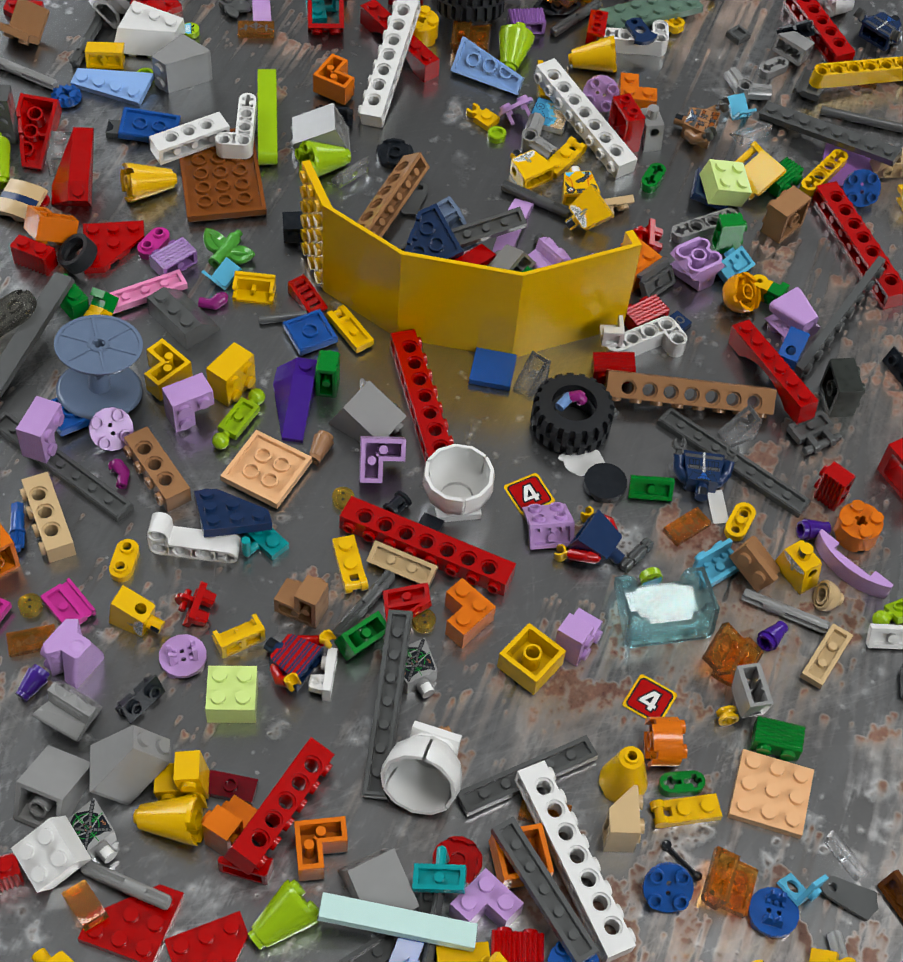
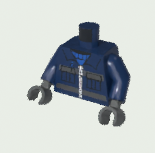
[853,7,902,52]
[672,438,740,501]

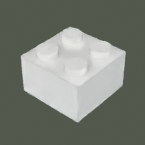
[11,815,92,893]

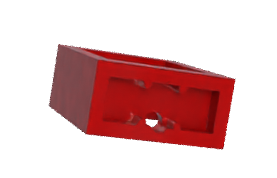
[307,0,344,35]
[608,93,646,153]
[877,438,903,500]

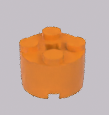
[833,500,884,552]
[644,717,688,766]

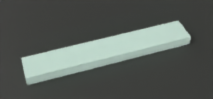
[317,892,478,952]

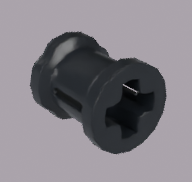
[383,490,412,515]

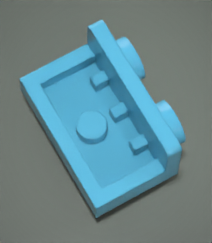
[692,538,740,589]

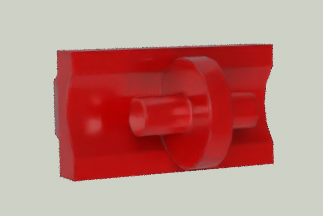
[633,218,663,254]
[175,581,217,628]

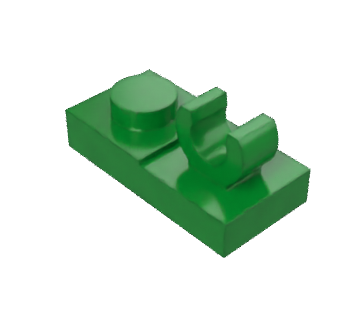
[628,475,675,501]

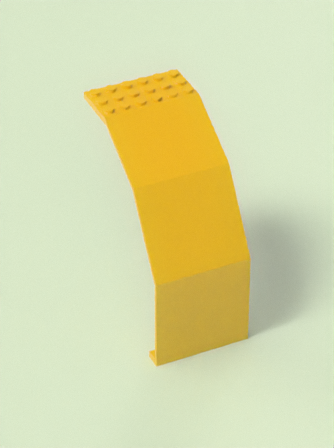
[299,160,642,357]

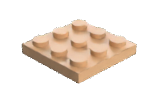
[220,430,312,509]
[727,749,814,839]

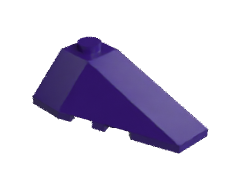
[273,357,317,443]

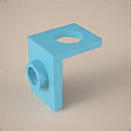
[727,93,757,121]
[202,257,242,290]
[777,873,829,907]

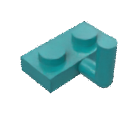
[305,0,339,23]
[241,528,289,561]
[412,845,467,894]

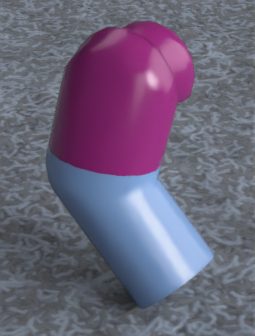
[555,390,587,412]

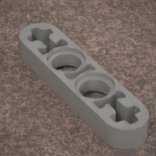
[670,208,738,244]

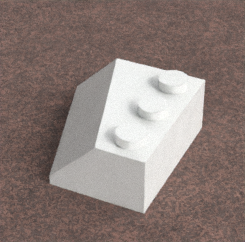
[114,0,186,58]

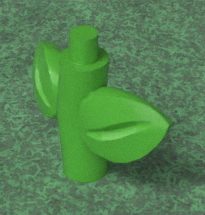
[203,228,255,269]

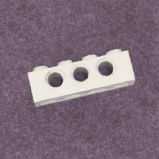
[149,112,230,165]

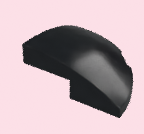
[533,0,581,15]

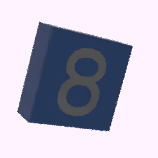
[669,311,692,332]

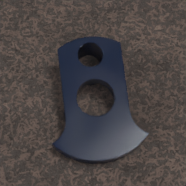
[625,17,658,45]

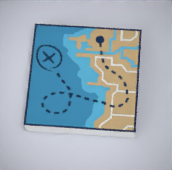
[527,97,568,135]

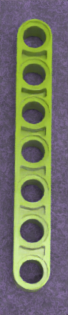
[258,69,278,165]

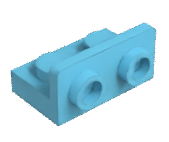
[717,246,756,283]

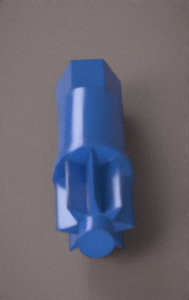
[9,502,26,552]

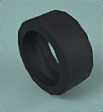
[57,233,97,274]

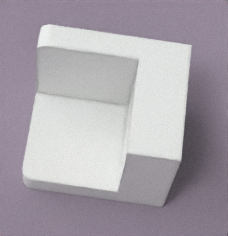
[600,315,625,347]

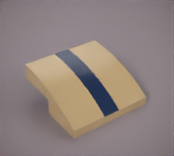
[0,178,48,222]

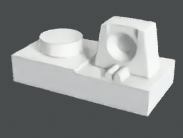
[866,623,903,649]
[308,648,338,702]

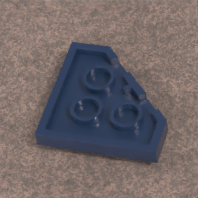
[405,203,464,260]
[194,488,272,538]

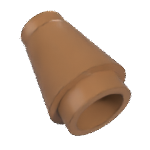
[309,430,334,464]

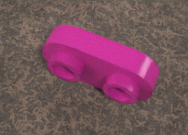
[137,227,170,260]

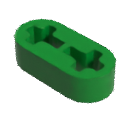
[640,163,666,193]
[658,770,705,798]

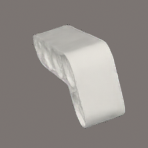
[599,20,669,56]
[215,93,257,159]
[604,316,687,358]
[147,512,241,563]

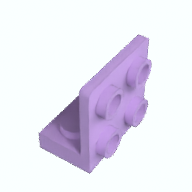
[522,502,575,550]

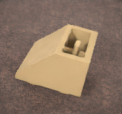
[602,785,645,853]

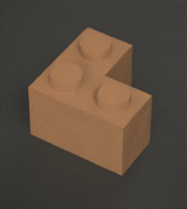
[274,574,329,629]

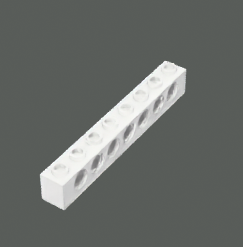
[358,0,421,128]
[534,58,637,179]
[514,760,636,962]

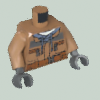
[673,97,730,149]

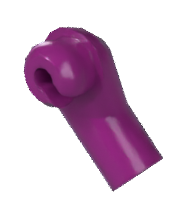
[198,292,228,310]
[108,458,130,489]

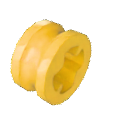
[716,705,740,726]

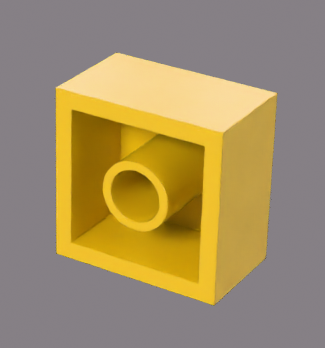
[206,342,256,407]
[497,623,566,695]

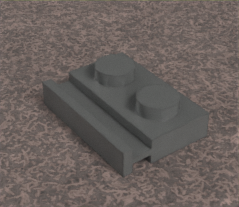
[792,66,824,102]
[637,256,676,297]

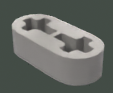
[758,56,789,80]

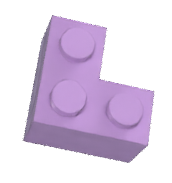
[162,373,214,433]
[16,396,65,464]
[359,436,406,483]
[555,608,603,667]
[448,868,524,927]

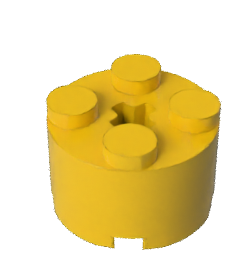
[413,5,439,48]

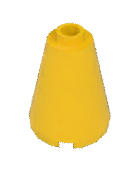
[568,36,617,73]
[120,162,177,202]
[598,746,648,803]
[133,794,207,846]

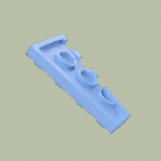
[450,36,524,95]
[70,68,154,107]

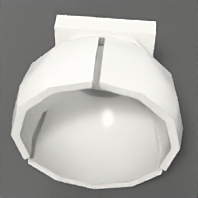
[422,444,495,522]
[380,721,462,815]

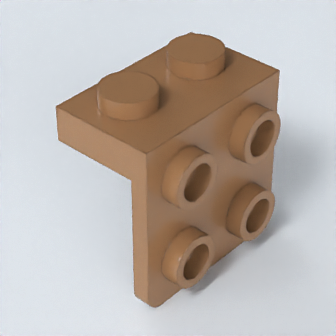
[0,0,50,46]
[729,536,780,592]

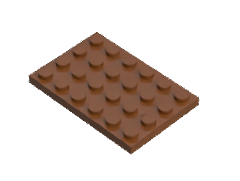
[179,128,267,222]

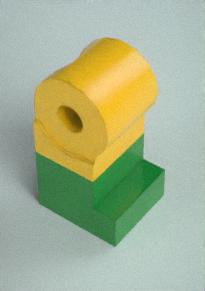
[754,274,790,305]
[84,287,119,316]

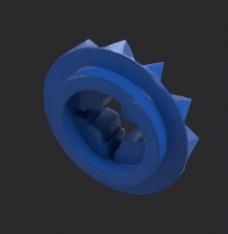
[51,84,82,108]

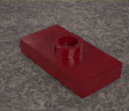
[208,770,259,805]

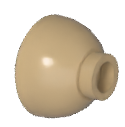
[813,580,844,611]

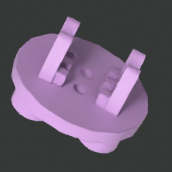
[583,75,619,112]
[498,95,533,125]
[89,407,134,451]
[159,634,207,679]

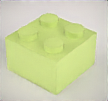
[699,159,752,207]
[205,666,258,723]

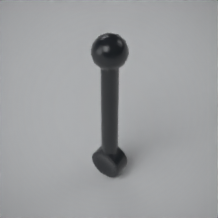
[661,840,702,881]

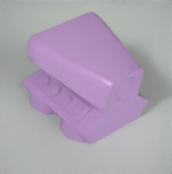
[670,236,725,291]
[528,237,571,269]
[764,287,821,342]
[40,619,104,689]

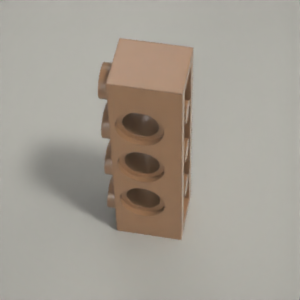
[123,426,192,512]

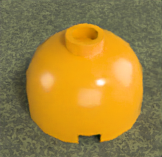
[722,272,761,313]

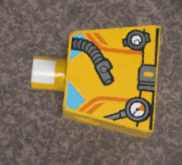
[562,166,600,206]

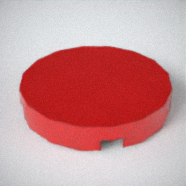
[432,836,483,886]

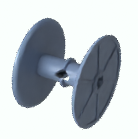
[54,315,143,420]

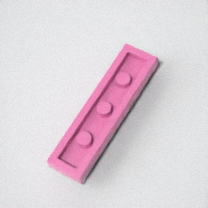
[110,269,188,314]

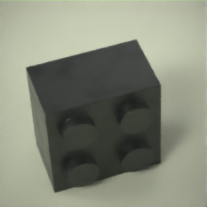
[820,358,865,417]

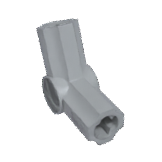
[724,67,772,102]
[521,112,557,160]

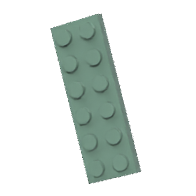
[599,0,703,29]

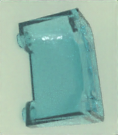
[614,567,720,648]

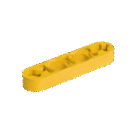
[799,149,848,197]

